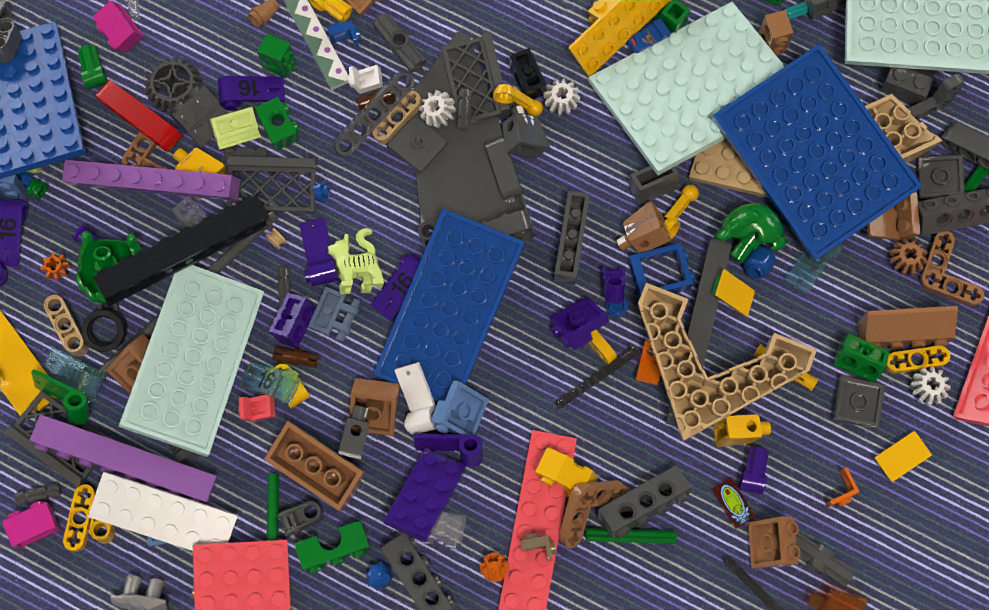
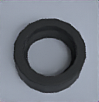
[82,309,127,352]

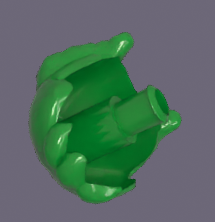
[714,203,787,263]
[76,231,142,304]

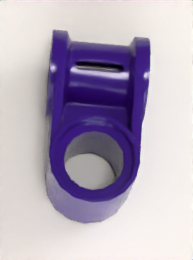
[601,266,625,304]

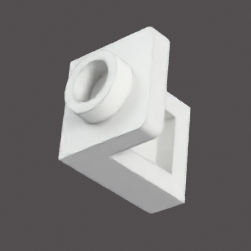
[347,65,383,94]

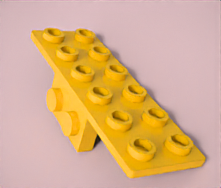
[568,0,671,76]
[0,310,57,421]

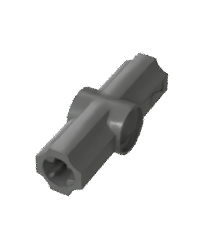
[373,13,426,73]
[796,532,856,588]

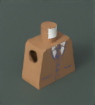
[617,201,671,253]

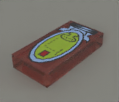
[711,477,756,529]

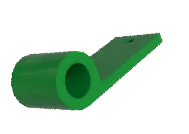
[31,369,90,425]

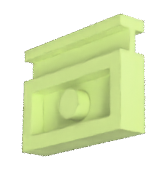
[209,107,261,149]

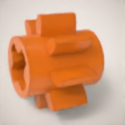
[40,253,71,282]
[479,553,510,582]

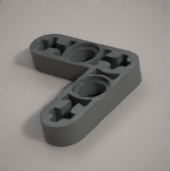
[908,74,965,120]

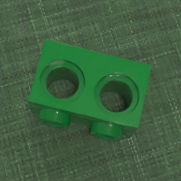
[833,333,890,382]

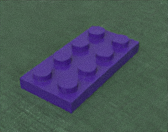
[384,448,466,542]

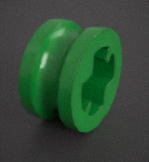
[27,178,48,200]

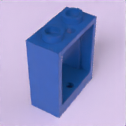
[628,243,695,299]

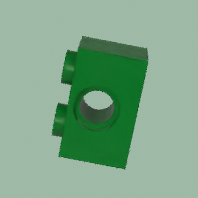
[257,33,296,79]
[255,97,300,151]

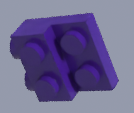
[550,296,609,350]

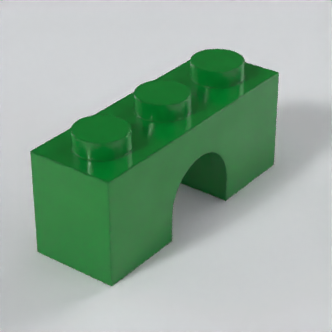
[652,0,691,33]
[294,520,371,574]

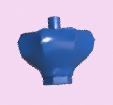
[365,561,393,591]

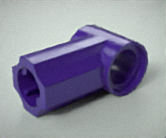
[739,446,769,495]

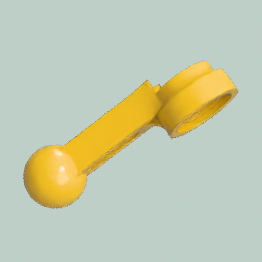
[493,84,543,117]
[665,184,699,240]

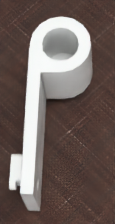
[394,362,436,435]

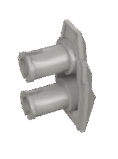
[110,575,168,610]

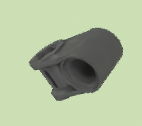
[277,501,324,537]

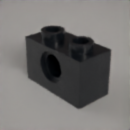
[509,48,547,99]

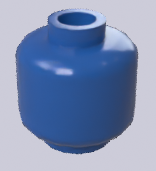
[743,246,776,279]

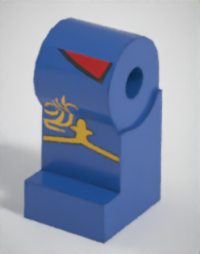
[627,18,671,54]

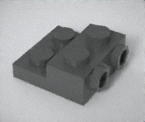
[170,86,228,147]

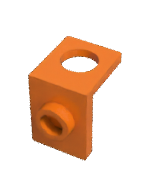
[636,341,660,385]
[826,467,859,508]

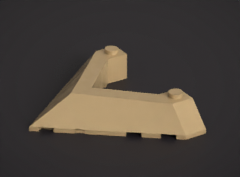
[638,283,817,441]

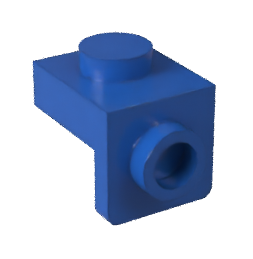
[327,21,361,49]

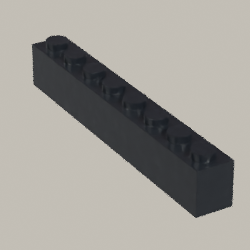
[93,195,271,307]

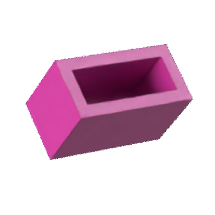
[93,0,144,53]
[2,501,61,549]

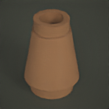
[248,0,280,28]

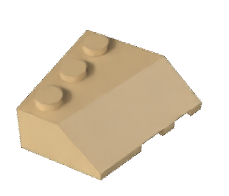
[865,94,942,163]

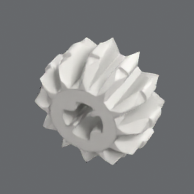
[543,78,580,116]
[419,90,457,128]
[910,367,951,405]

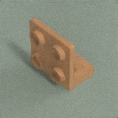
[867,192,920,241]

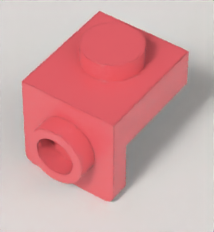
[238,394,276,422]

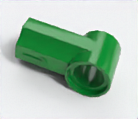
[77,45,108,90]

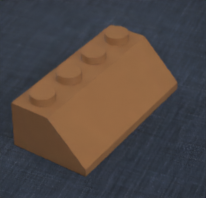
[857,306,958,350]
[264,421,364,511]

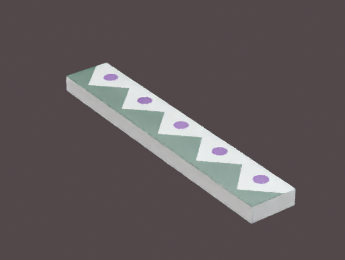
[283,0,348,91]

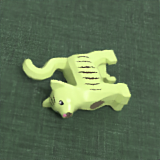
[327,228,384,294]

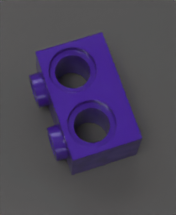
[269,293,316,348]

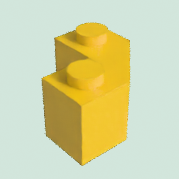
[535,447,599,498]

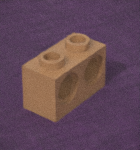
[758,10,793,56]

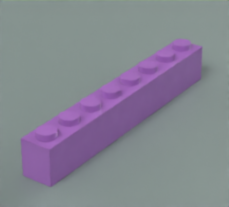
[62,160,240,201]
[29,415,217,504]

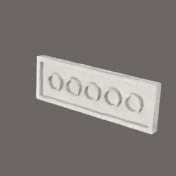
[88,472,238,551]

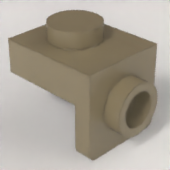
[520,533,556,562]

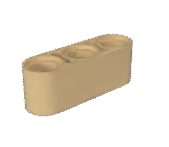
[44,295,89,357]

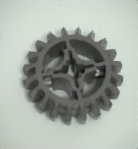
[144,56,203,114]

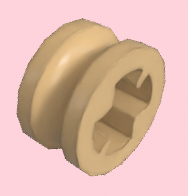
[265,228,287,250]

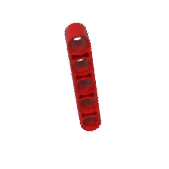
[94,80,182,153]

